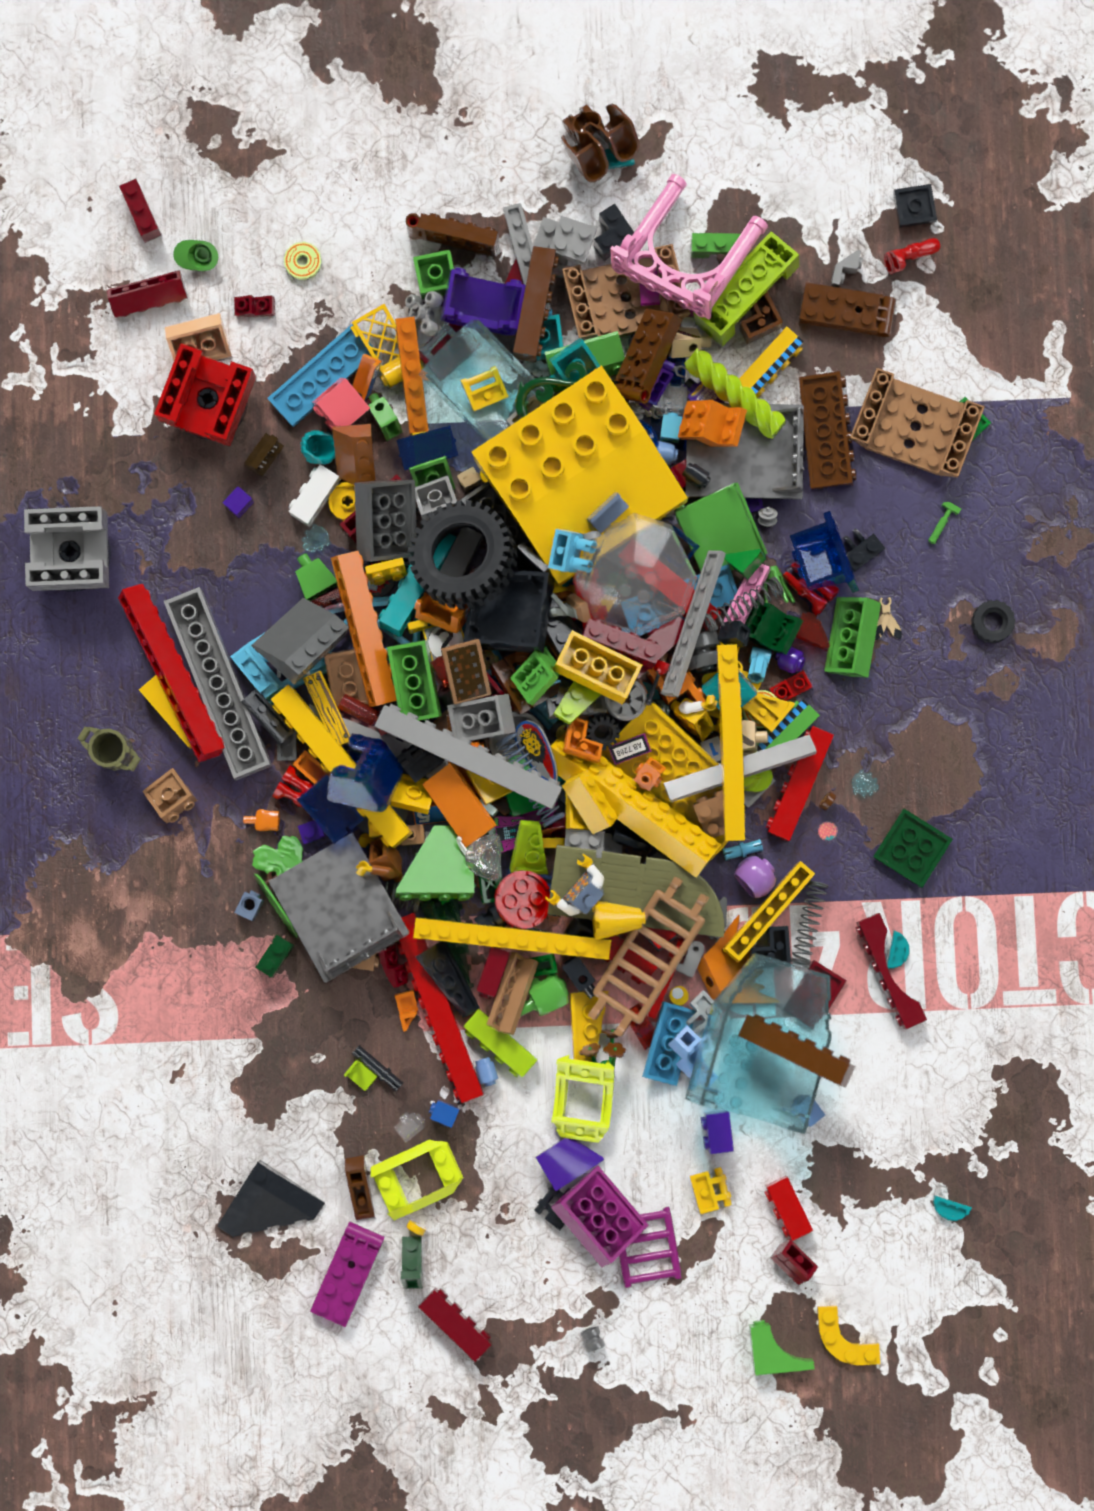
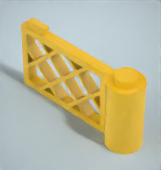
[350,304,423,388]

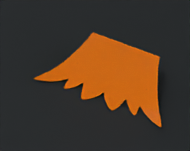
[697,915,780,1004]

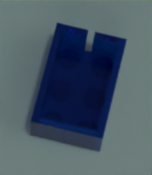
[297,773,364,844]

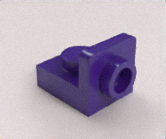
[298,818,328,845]

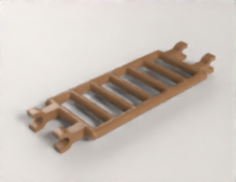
[588,877,709,1037]

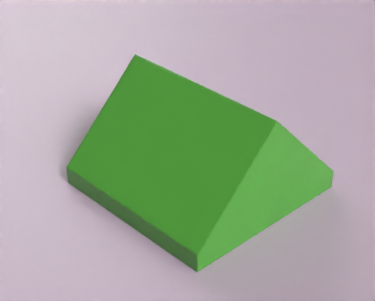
[409,456,456,489]

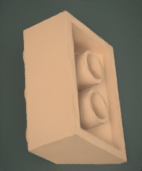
[165,313,231,360]

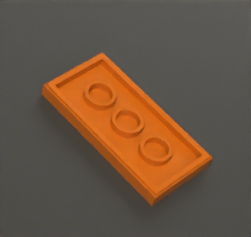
[422,762,497,848]

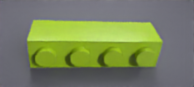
[463,1009,538,1078]

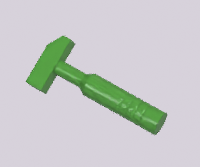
[928,502,961,544]

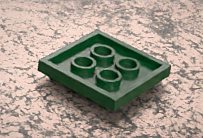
[873,808,953,888]

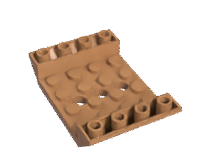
[562,244,690,340]
[850,368,985,477]

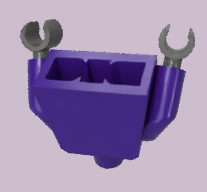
[639,360,687,419]

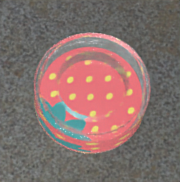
[818,821,838,841]

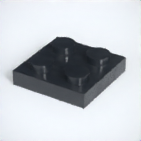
[893,184,937,228]

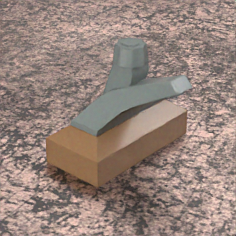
[549,593,591,623]

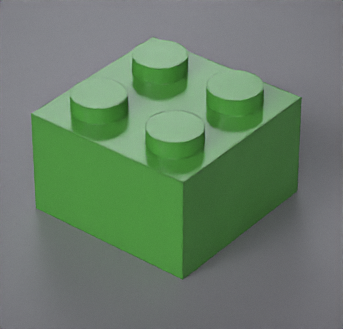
[413,250,454,300]

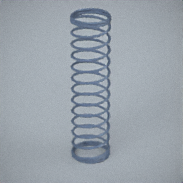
[496,732,565,828]

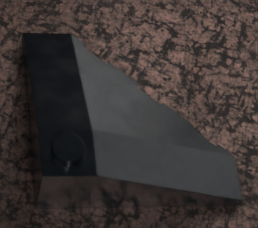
[217,1160,325,1237]

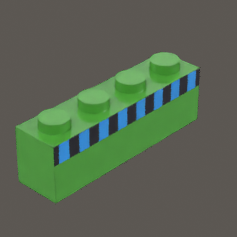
[757,699,820,752]

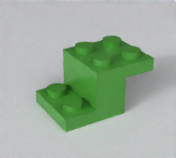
[511,647,560,705]

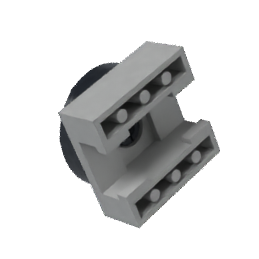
[24,506,111,592]

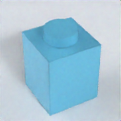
[660,413,682,443]

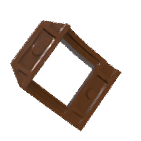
[491,635,560,715]

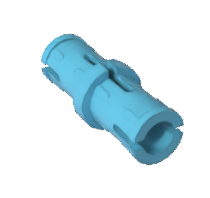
[723,839,763,861]

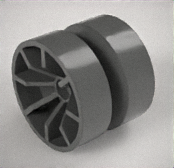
[687,631,720,674]

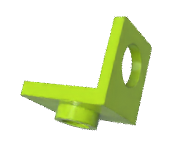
[344,1059,377,1091]

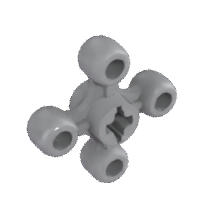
[405,291,443,336]

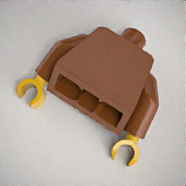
[356,833,404,883]

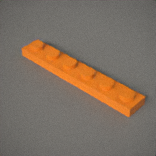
[395,317,429,433]

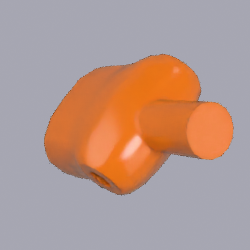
[243,809,280,831]

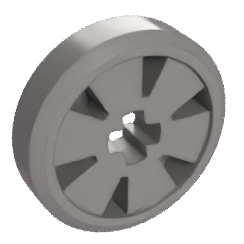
[605,680,647,721]

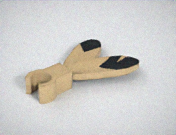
[875,597,902,640]

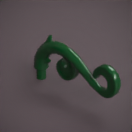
[515,361,588,418]

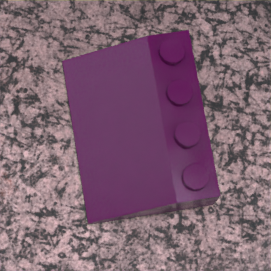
[551,1166,649,1268]

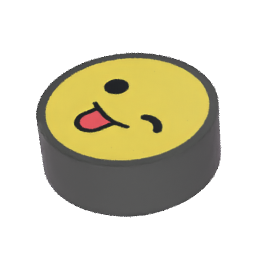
[551,720,567,739]

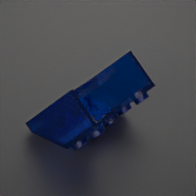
[327,733,403,812]

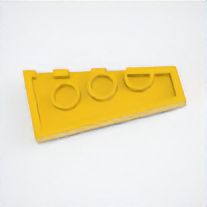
[569,991,609,1062]

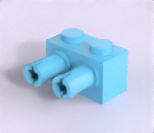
[548,529,597,573]

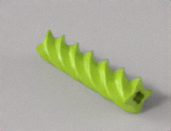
[684,348,786,439]

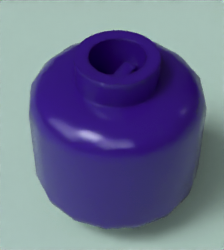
[775,647,805,674]

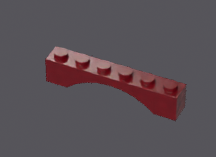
[855,913,927,1029]

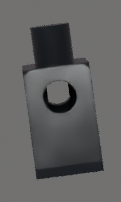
[561,956,595,999]

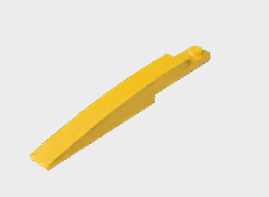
[717,645,745,841]

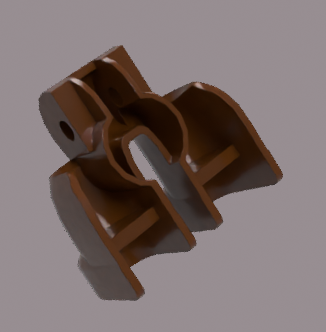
[561,104,640,183]

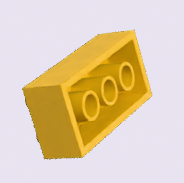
[553,631,642,705]

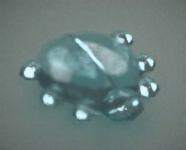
[302,524,330,553]
[852,769,879,797]

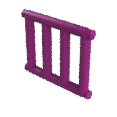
[619,1207,682,1288]

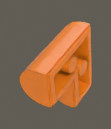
[562,717,603,764]

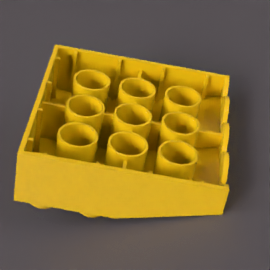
[472,365,688,587]

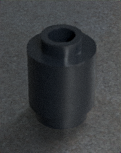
[682,462,711,489]

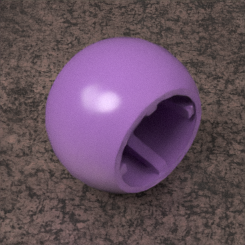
[734,856,776,898]

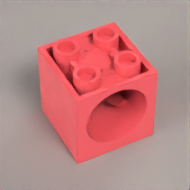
[312,378,370,431]

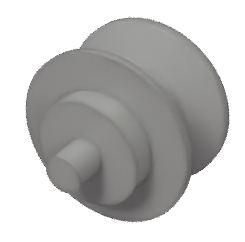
[628,402,645,421]
[758,507,778,527]

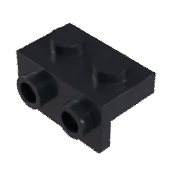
[611,820,651,852]

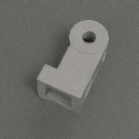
[675,941,704,978]

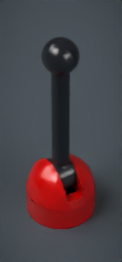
[645,660,670,706]

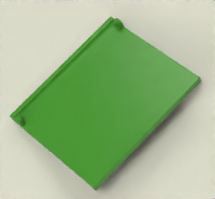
[675,482,768,571]

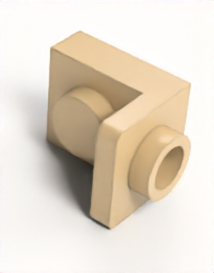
[457,467,482,492]

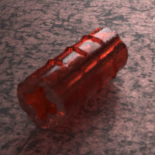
[338,694,379,726]

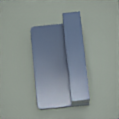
[587,492,629,533]

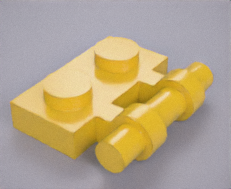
[690,1167,732,1214]

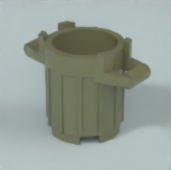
[77,726,141,771]

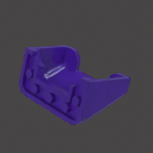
[440,267,526,335]

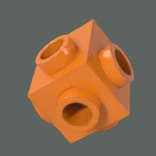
[634,757,666,791]

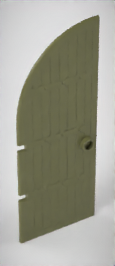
[547,845,724,937]

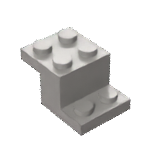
[533,216,597,266]
[565,829,622,858]

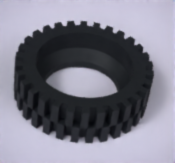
[408,500,518,609]

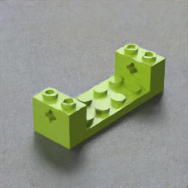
[693,231,800,347]

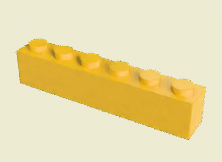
[722,861,815,962]

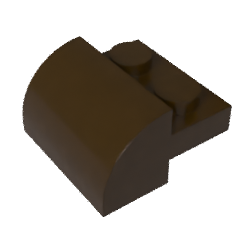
[244,433,284,477]

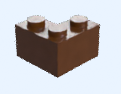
[739,292,783,345]

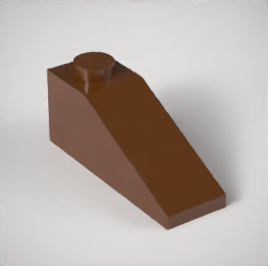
[345,1155,375,1220]

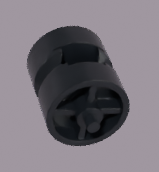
[474,903,508,927]

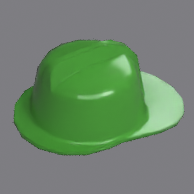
[173,240,219,271]

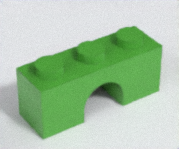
[691,233,748,259]

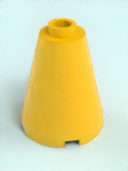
[592,901,645,940]

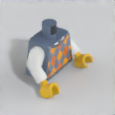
[545,854,604,916]

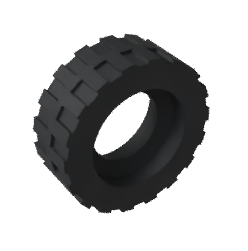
[971,600,1016,644]

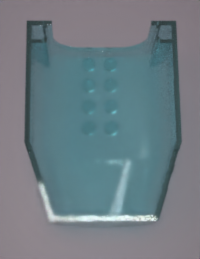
[685,953,832,1134]

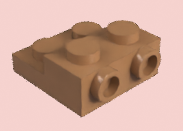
[142,768,197,823]
[693,790,725,838]

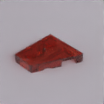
[310,588,341,608]

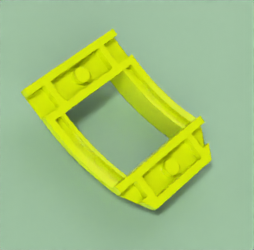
[551,1055,614,1143]
[371,1139,463,1220]

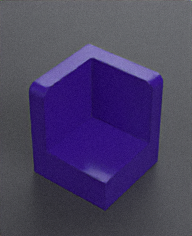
[223,487,254,518]

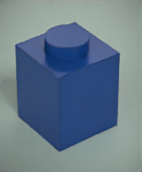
[429,1100,460,1128]

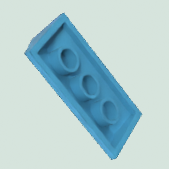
[642,1001,696,1086]

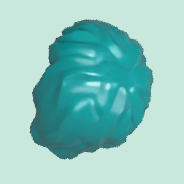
[300,430,335,464]

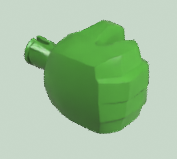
[520,973,569,1017]

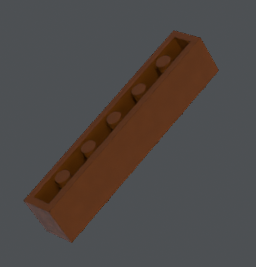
[513,246,559,363]
[738,1013,856,1088]

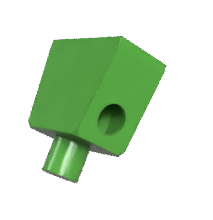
[367,393,403,441]
[295,553,338,601]

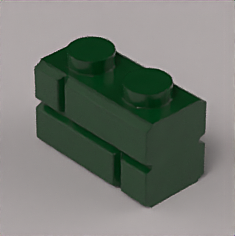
[255,934,295,978]

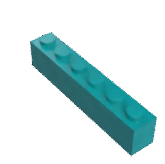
[378,534,457,637]

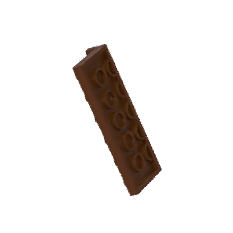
[799,371,857,490]

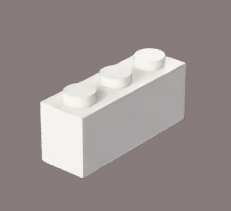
[289,464,341,527]

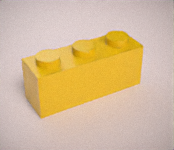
[562,770,618,834]

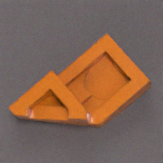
[395,989,418,1032]

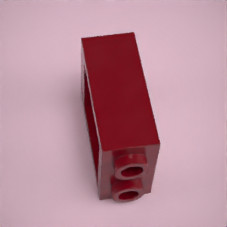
[476,947,511,999]

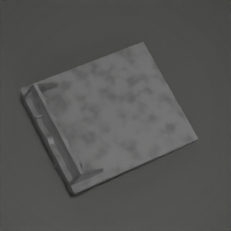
[686,403,804,499]
[268,833,409,983]

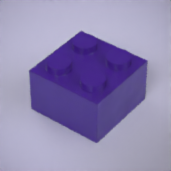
[700,1110,734,1154]

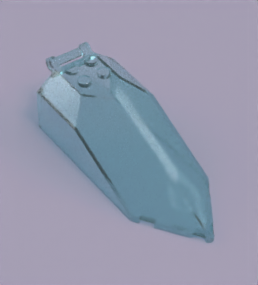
[419,320,553,442]

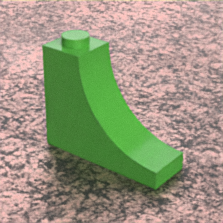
[749,1320,814,1375]

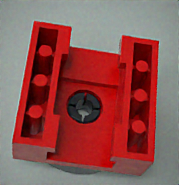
[154,344,257,446]

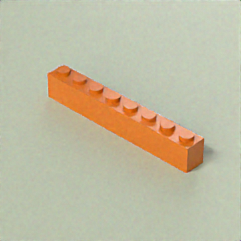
[331,551,397,707]

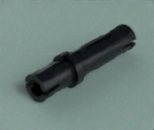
[352,1045,404,1092]

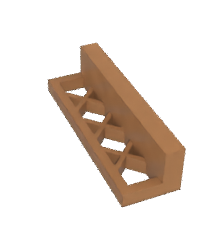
[486,952,539,1035]

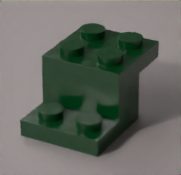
[745,600,803,655]

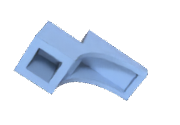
[668,1026,717,1092]

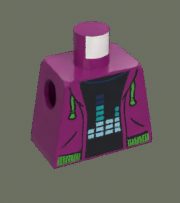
[494,816,525,854]

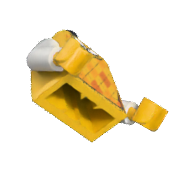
[670,695,720,742]

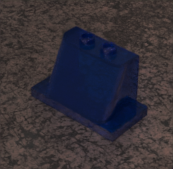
[790,511,860,593]

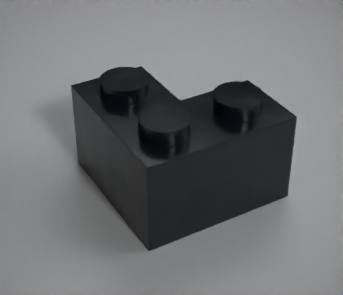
[593,204,634,261]
[749,926,791,967]

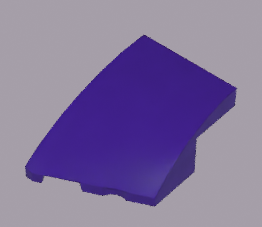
[535,1138,604,1191]

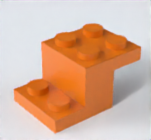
[678,400,747,447]
[646,667,706,705]

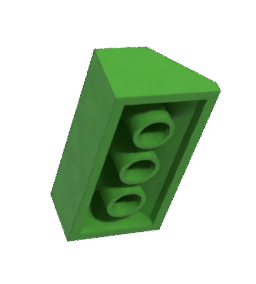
[544,331,625,392]
[824,597,881,678]
[387,640,442,720]

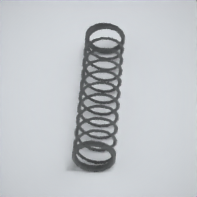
[704,577,784,633]
[791,880,829,966]

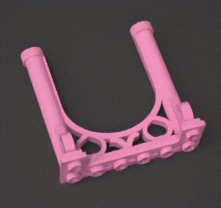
[610,174,768,319]

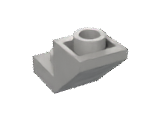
[831,250,863,287]

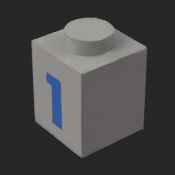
[699,736,721,764]

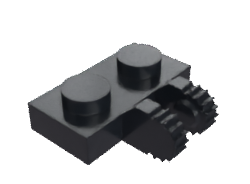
[843,528,885,572]

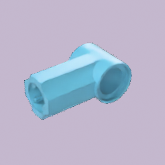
[747,646,772,684]

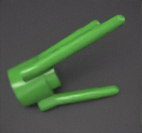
[764,566,795,603]

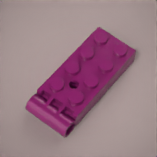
[310,1221,385,1327]

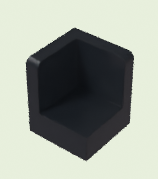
[718,620,751,647]

